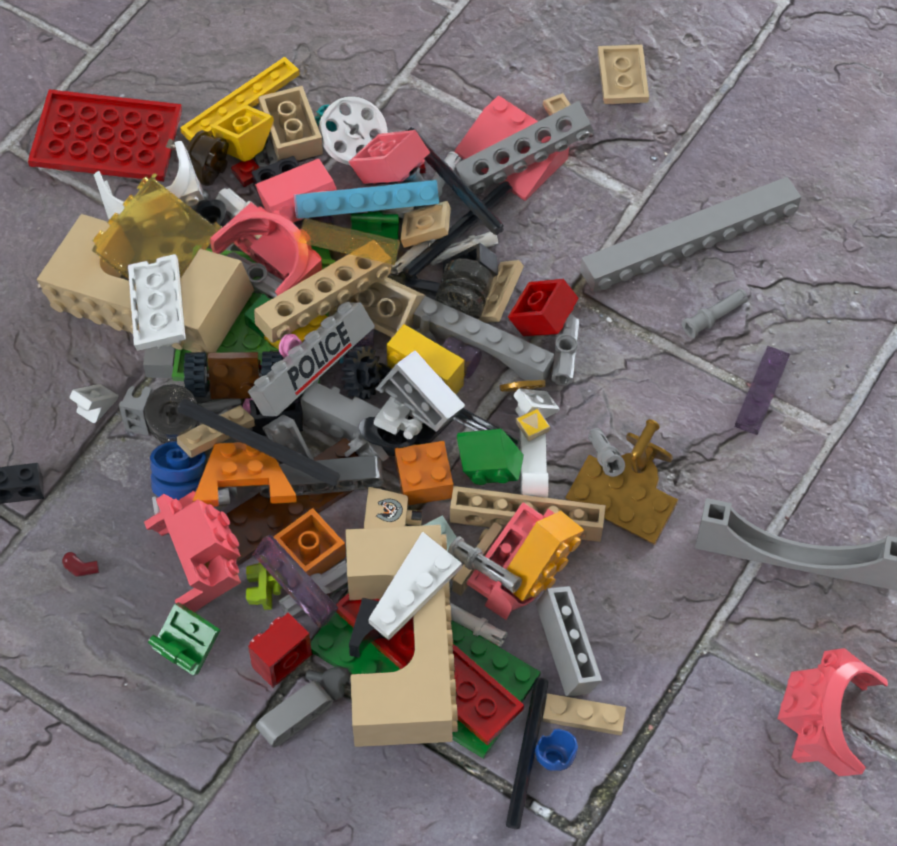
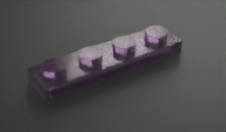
[735,346,790,435]
[252,535,338,628]

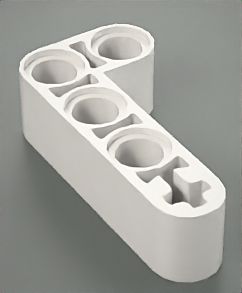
[520,430,548,498]

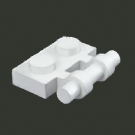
[374,396,423,439]

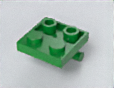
[350,211,399,260]
[148,602,221,676]

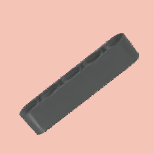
[259,456,384,498]

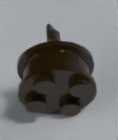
[166,130,229,186]

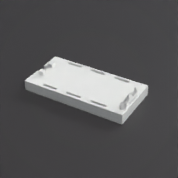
[128,254,186,351]

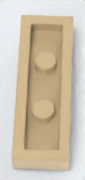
[476,260,524,323]
[177,405,255,458]
[451,522,503,596]
[543,694,626,736]

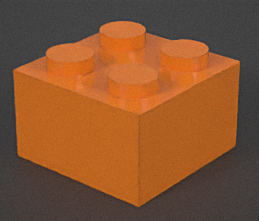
[395,441,453,506]
[272,508,346,583]

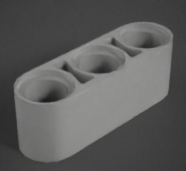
[256,680,333,748]

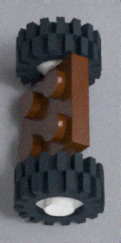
[184,351,284,399]

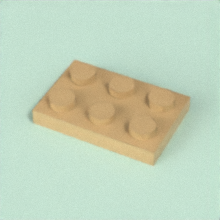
[598,45,649,104]

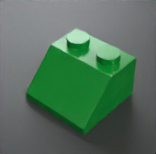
[457,429,524,485]

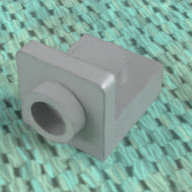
[344,435,389,462]

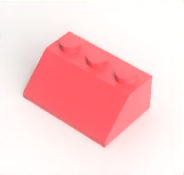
[255,158,337,223]

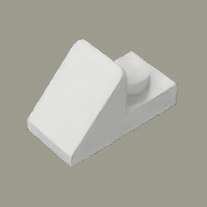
[69,384,119,423]
[513,388,560,419]

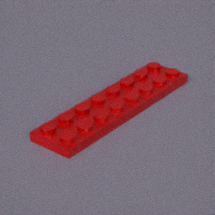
[334,593,524,745]

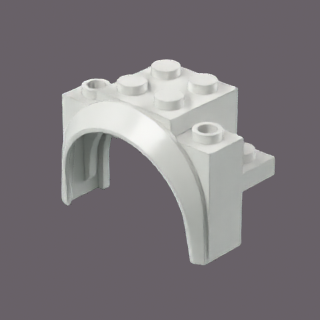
[94,141,204,237]

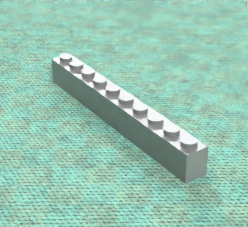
[580,177,801,292]

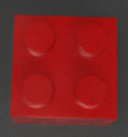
[508,279,579,337]
[248,613,312,688]

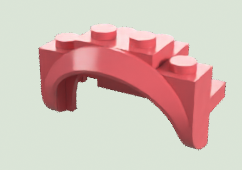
[466,503,555,620]

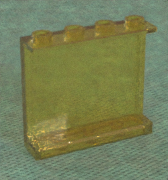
[92,173,223,280]
[299,218,400,265]

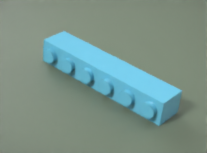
[293,180,439,219]

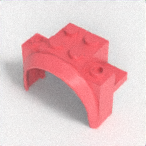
[210,202,322,296]
[144,491,241,612]
[777,648,888,776]

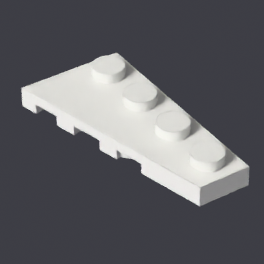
[369,532,462,640]

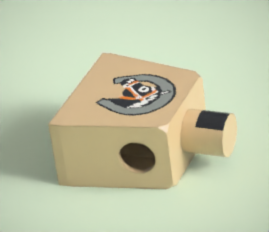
[364,487,422,529]

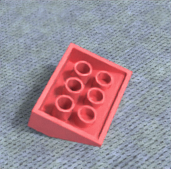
[455,95,569,201]

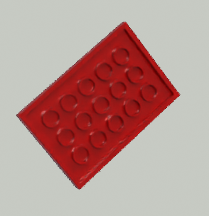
[28,89,182,182]

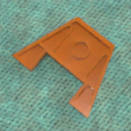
[192,442,296,507]

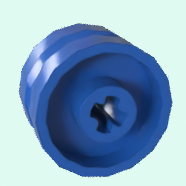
[150,441,206,500]

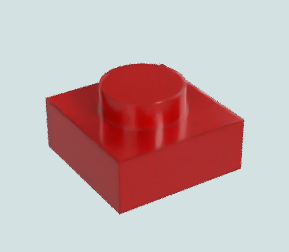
[231,159,260,187]

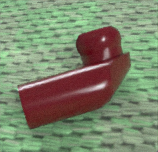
[62,552,99,577]

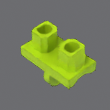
[246,557,288,610]

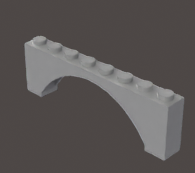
[695,498,897,591]

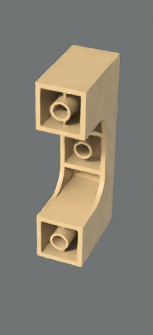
[37,214,254,357]
[346,525,458,747]

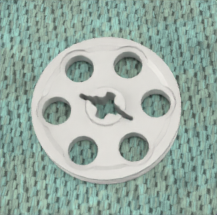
[319,97,388,165]

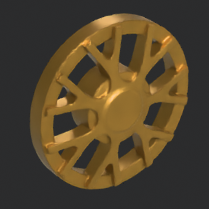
[499,380,546,392]

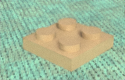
[401,201,451,247]

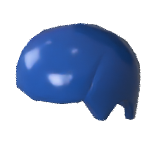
[535,729,578,771]

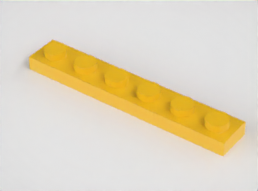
[180,57,300,141]

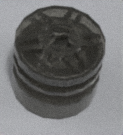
[435,259,493,319]
[144,384,200,444]

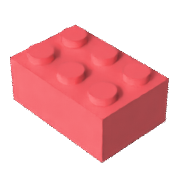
[348,130,430,184]

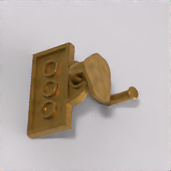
[565,419,678,545]

